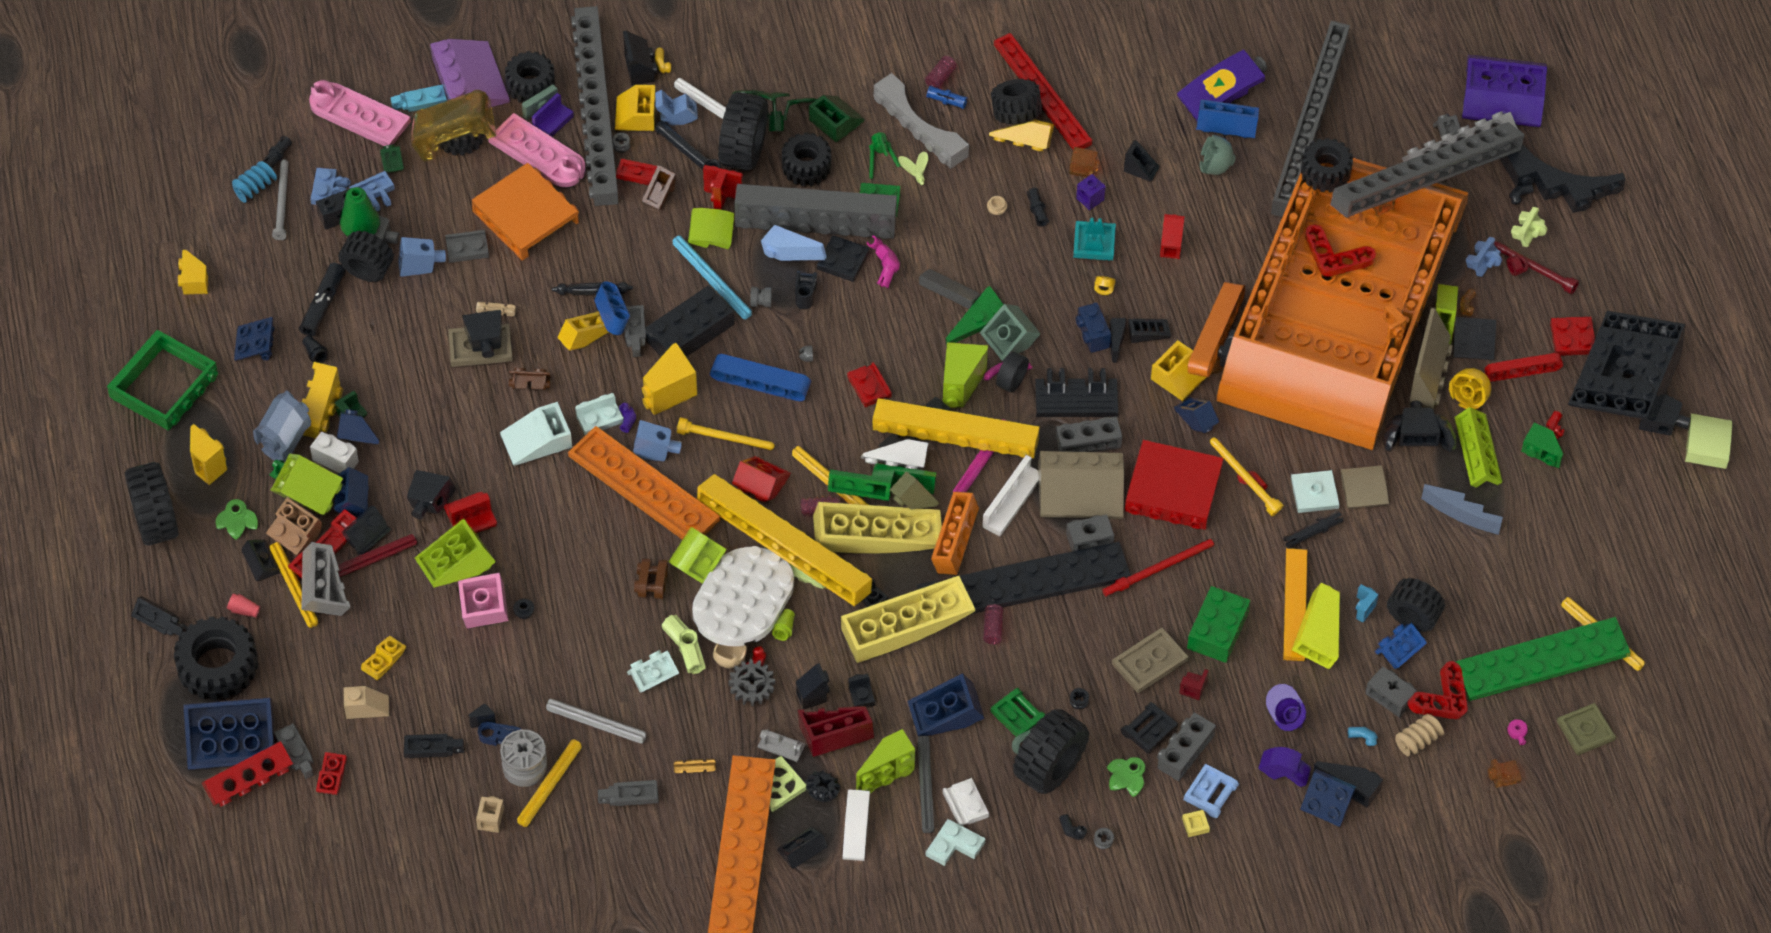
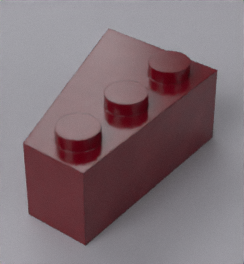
[798,706,874,757]

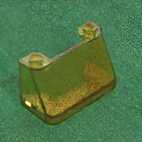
[411,90,497,162]

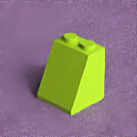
[943,343,988,408]
[270,454,343,515]

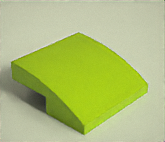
[688,208,734,249]

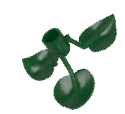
[731,90,817,132]

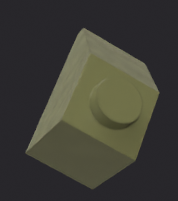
[890,472,939,510]

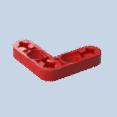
[1305,224,1376,277]
[1408,661,1468,720]

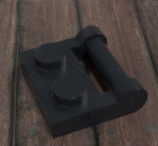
[1120,702,1178,754]

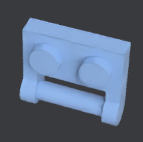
[1184,764,1239,818]

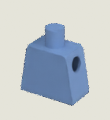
[398,237,446,276]
[633,420,682,461]

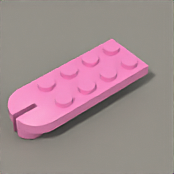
[309,80,411,146]
[488,113,586,187]

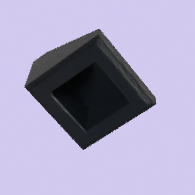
[468,704,496,728]

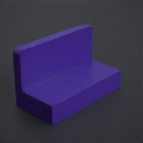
[532,93,574,137]

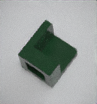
[334,391,367,418]

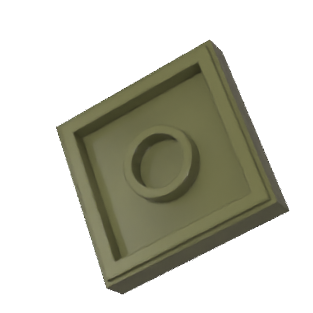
[1556,703,1616,755]

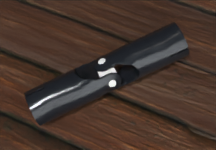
[299,263,346,336]

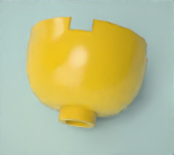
[1449,368,1491,410]

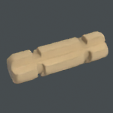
[476,302,516,317]

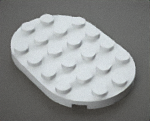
[692,546,794,646]

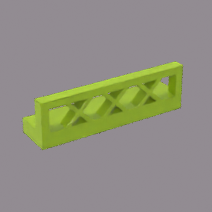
[1455,407,1502,488]

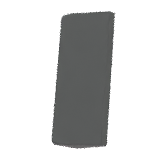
[919,269,981,309]

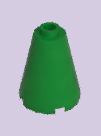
[340,187,380,237]

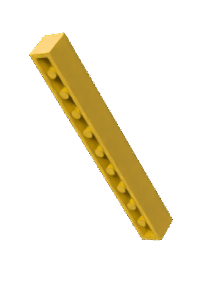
[697,474,872,607]

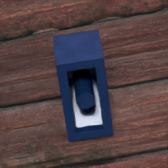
[1174,397,1219,433]
[337,409,379,444]

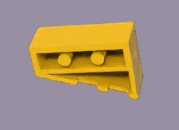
[302,362,343,438]

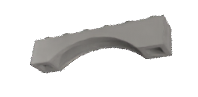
[873,73,969,169]

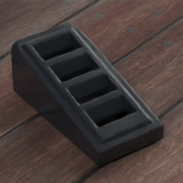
[1109,318,1127,363]
[1127,318,1171,343]

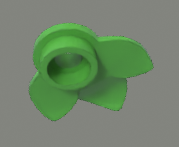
[216,499,258,540]
[1107,757,1145,797]

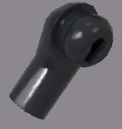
[1059,814,1087,840]

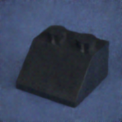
[623,31,657,86]

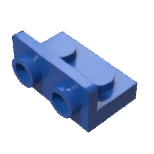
[1375,623,1427,669]

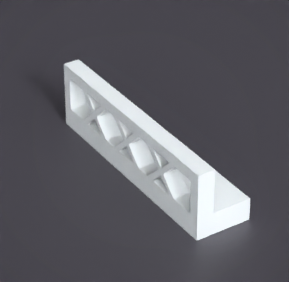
[982,455,1039,536]

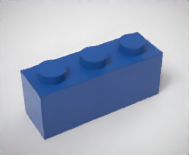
[1196,99,1259,138]

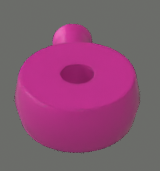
[1507,719,1528,745]

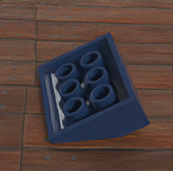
[183,698,274,770]

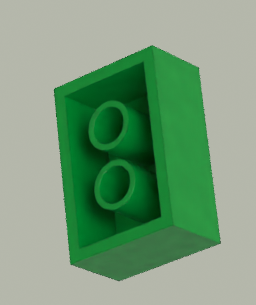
[1187,586,1251,663]

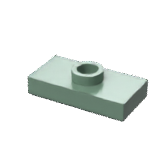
[522,85,558,120]

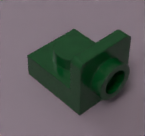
[380,145,404,174]

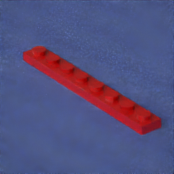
[994,33,1092,153]

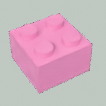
[458,573,509,628]

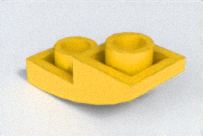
[361,635,406,681]

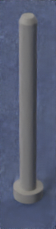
[272,159,289,240]

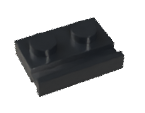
[342,506,391,556]

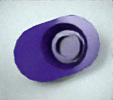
[1266,684,1306,731]

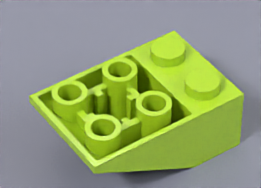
[856,729,915,793]

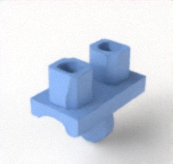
[1466,237,1502,277]

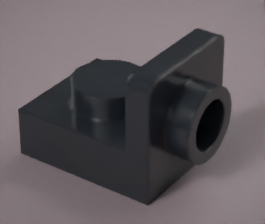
[848,674,875,708]

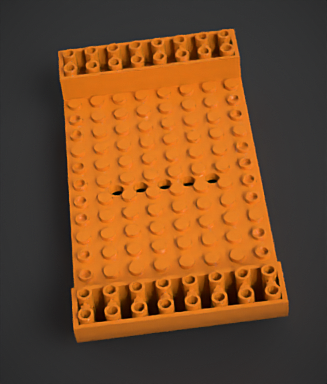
[1216,158,1469,450]

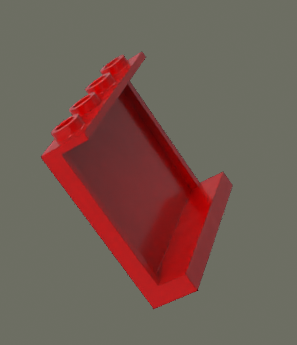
[1125,440,1224,530]

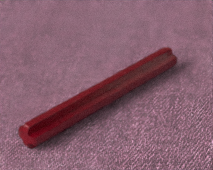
[338,534,417,578]

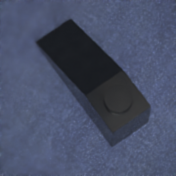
[1313,761,1383,808]

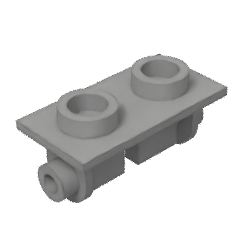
[757,729,805,762]

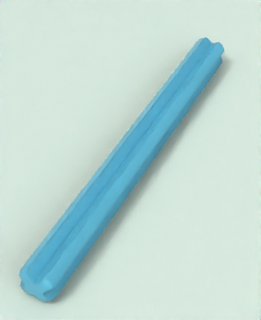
[672,235,752,319]

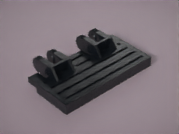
[1035,368,1118,417]

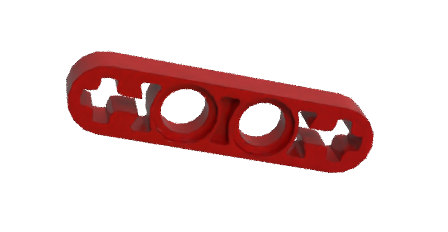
[1484,353,1563,382]

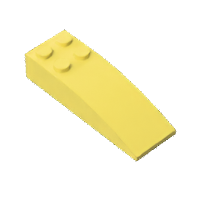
[813,502,942,553]
[841,576,975,663]

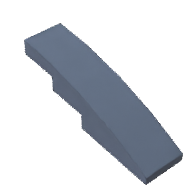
[1421,484,1503,535]

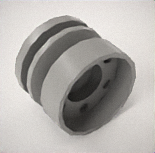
[500,730,548,787]

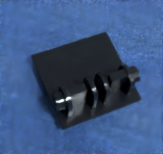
[1453,317,1496,360]

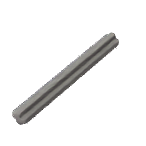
[546,699,646,743]

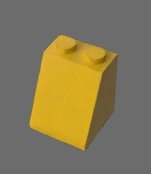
[642,343,697,415]

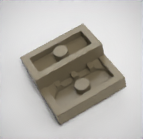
[1340,465,1389,509]

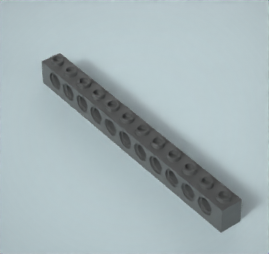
[571,6,618,206]
[1271,21,1350,217]
[1330,122,1525,218]

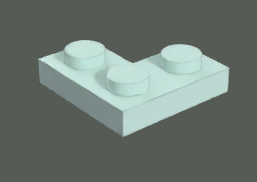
[926,819,985,866]

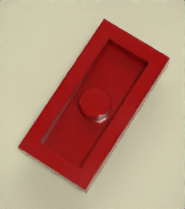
[616,159,657,185]

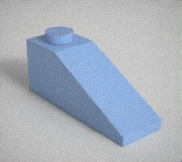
[761,225,827,261]

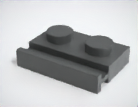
[445,230,489,263]

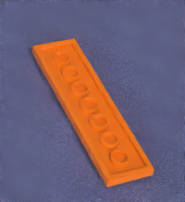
[568,426,720,540]

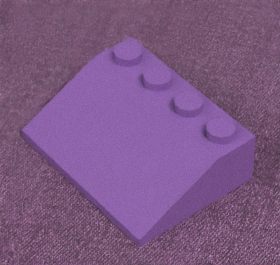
[430,39,510,111]

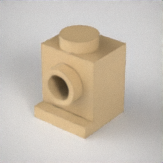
[476,796,504,833]

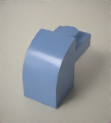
[655,90,698,125]

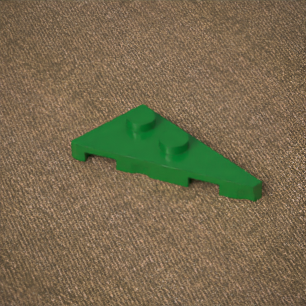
[946,286,1003,344]

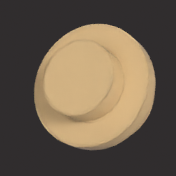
[987,196,1007,215]

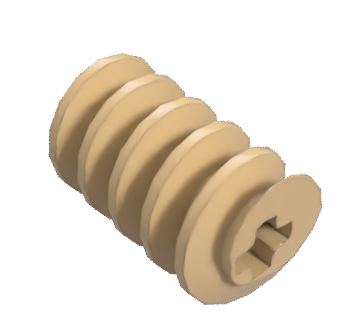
[1395,714,1444,756]

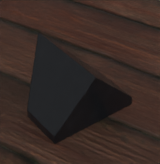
[1124,140,1160,181]

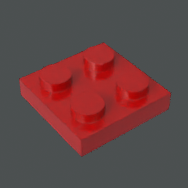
[1550,316,1595,356]

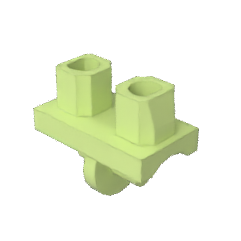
[1511,207,1547,247]

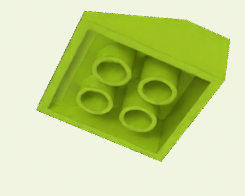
[415,519,496,588]

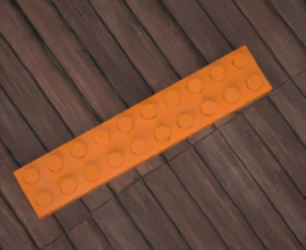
[708,755,776,933]

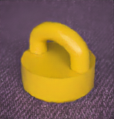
[1094,276,1116,295]

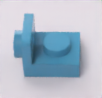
[1356,584,1379,622]

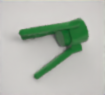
[869,132,900,179]

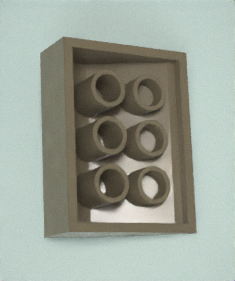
[1408,308,1453,409]
[1038,451,1124,519]

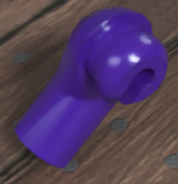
[619,403,637,433]

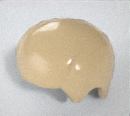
[713,644,747,669]

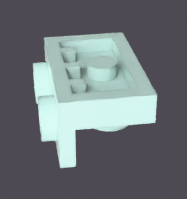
[575,393,623,435]
[627,650,679,693]

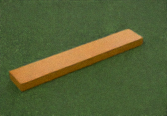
[1283,548,1307,661]

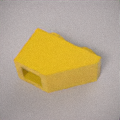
[178,250,208,295]

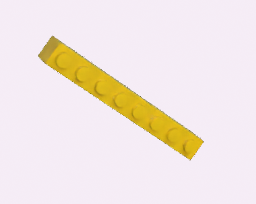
[873,398,1039,458]

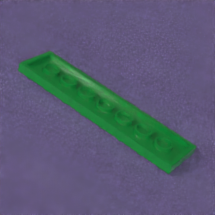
[1455,617,1631,701]

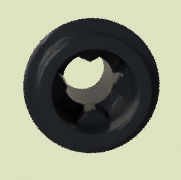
[302,335,328,363]

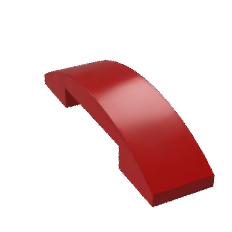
[288,509,357,578]

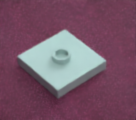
[1291,470,1339,513]

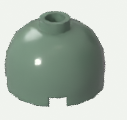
[1200,135,1235,175]

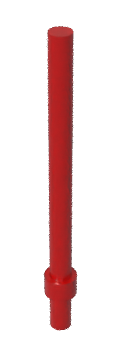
[1102,539,1214,596]

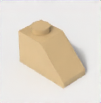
[344,686,389,719]

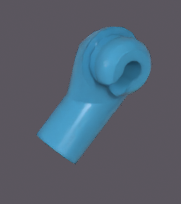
[1348,727,1378,746]

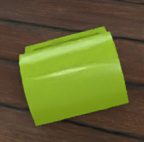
[668,527,727,584]

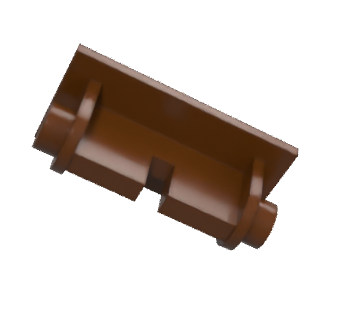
[509,368,551,390]

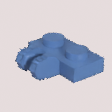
[310,168,350,205]
[350,171,395,211]

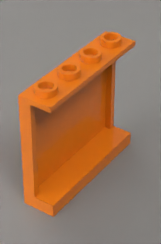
[472,163,579,261]

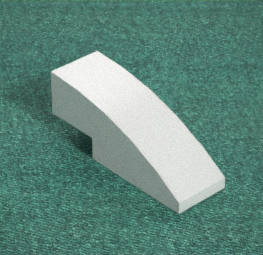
[843,789,870,861]

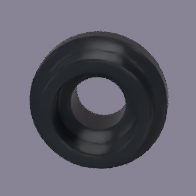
[513,599,534,619]

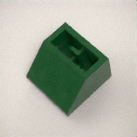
[809,95,865,143]

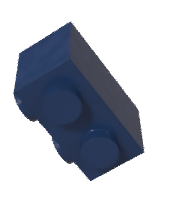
[1075,303,1111,353]
[334,467,369,518]

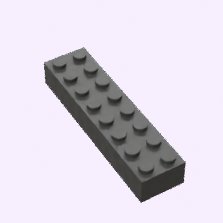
[735,184,897,239]

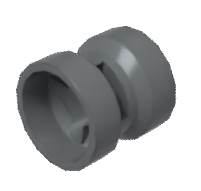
[751,287,772,308]

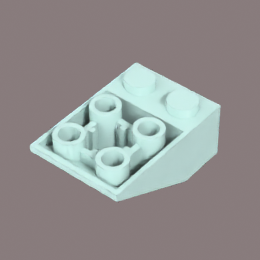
[500,402,572,466]

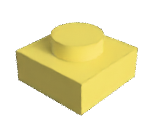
[1182,810,1210,837]

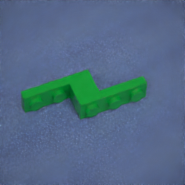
[828,463,937,501]

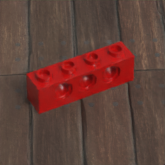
[202,741,293,807]

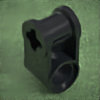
[795,271,817,309]

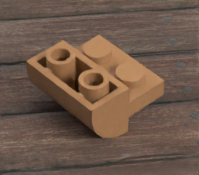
[266,497,322,556]

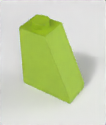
[1434,284,1458,345]

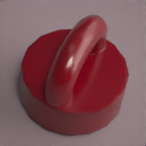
[1506,255,1528,276]

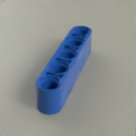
[710,354,811,401]

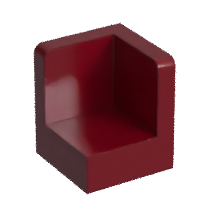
[1179,669,1209,700]

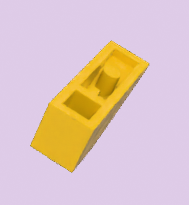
[557,312,608,351]

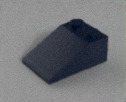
[907,673,985,736]

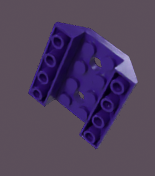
[1462,55,1547,127]

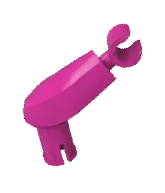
[867,236,900,288]

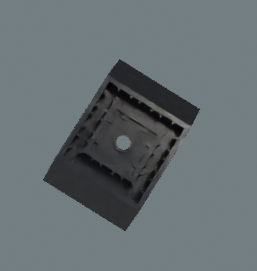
[1568,311,1686,420]

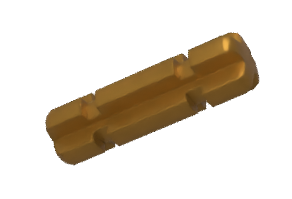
[674,758,716,773]

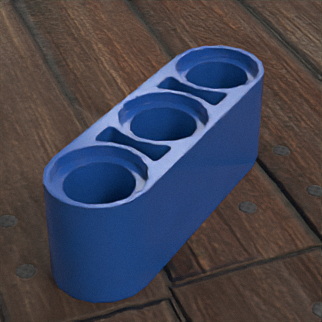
[594,281,630,335]

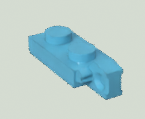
[391,85,447,112]

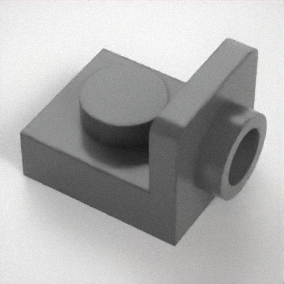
[1433,114,1461,136]

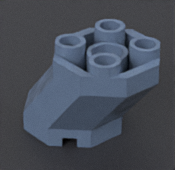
[253,391,311,462]

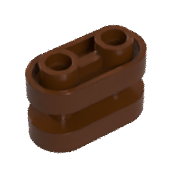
[634,558,668,599]

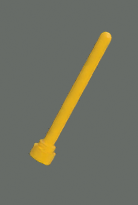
[677,417,775,450]
[1210,438,1284,516]

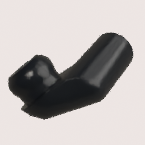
[1509,183,1533,204]

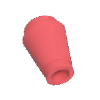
[227,593,260,618]

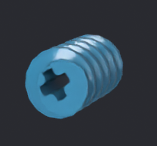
[232,161,277,202]

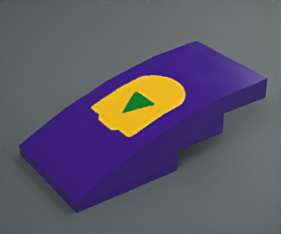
[1177,50,1265,121]

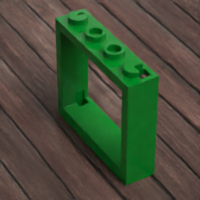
[107,330,218,431]

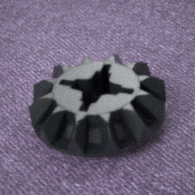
[806,770,840,802]

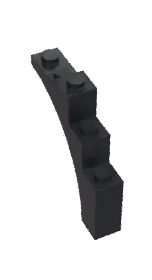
[1500,143,1626,213]

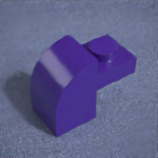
[1258,747,1311,787]

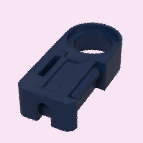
[478,722,521,746]

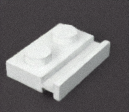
[943,778,989,827]

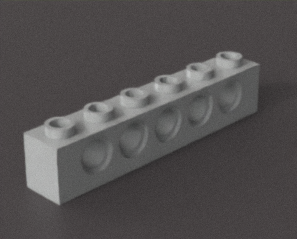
[1402,111,1518,162]

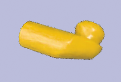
[654,48,671,74]

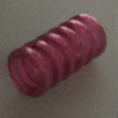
[925,56,957,88]
[801,495,839,516]
[983,604,1004,644]

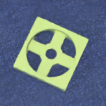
[770,756,806,812]

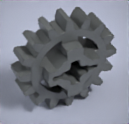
[729,659,775,706]

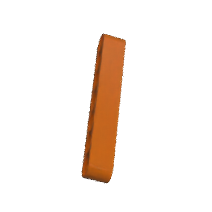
[1188,282,1245,377]

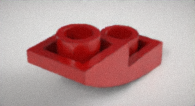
[316,752,347,795]

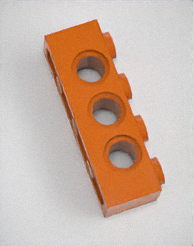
[931,492,979,575]

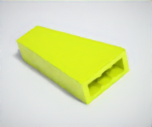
[1292,583,1340,669]

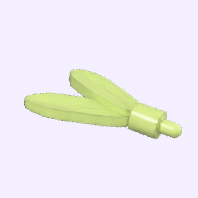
[898,152,928,185]

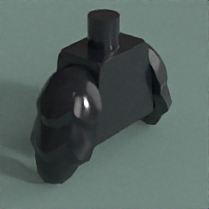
[1383,401,1456,452]

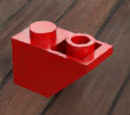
[1160,214,1184,259]

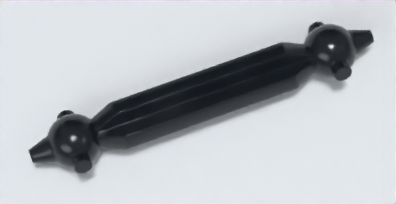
[552,282,633,295]

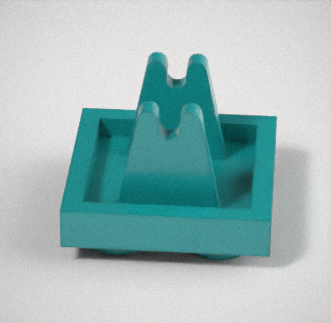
[1073,218,1116,261]

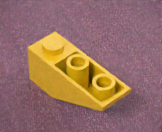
[989,120,1054,151]

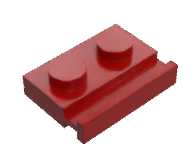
[847,362,892,408]

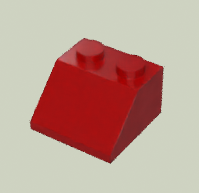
[732,456,791,502]

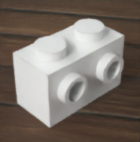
[310,432,359,473]

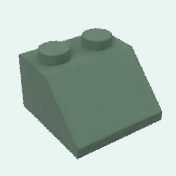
[980,304,1040,361]

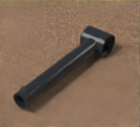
[654,121,722,170]

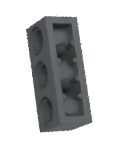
[1056,417,1122,452]
[1157,712,1216,781]

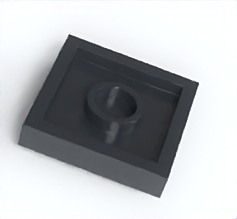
[817,235,869,282]

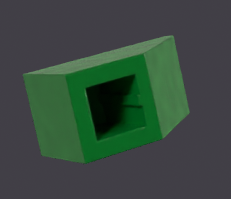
[1521,422,1563,468]

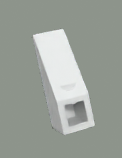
[861,439,928,470]

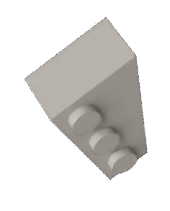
[301,542,350,616]

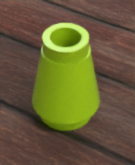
[772,609,795,641]

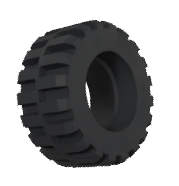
[718,92,768,171]
[124,462,179,546]
[174,616,258,700]
[1013,709,1089,794]

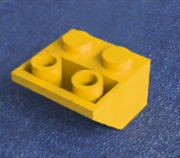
[615,85,656,131]
[1151,340,1207,401]
[190,424,227,485]

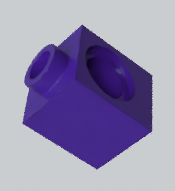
[1076,174,1105,211]

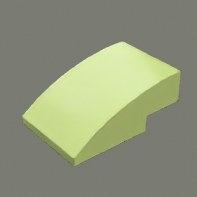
[1685,414,1732,469]

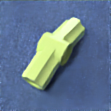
[662,615,705,674]

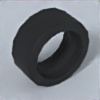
[996,351,1029,393]

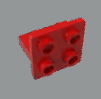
[703,165,743,210]
[444,492,497,533]

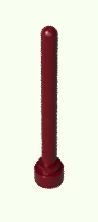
[1494,241,1579,295]

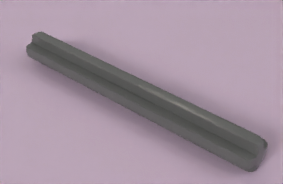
[918,736,934,833]

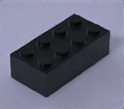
[645,285,735,357]

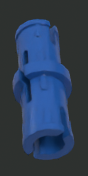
[926,85,968,109]

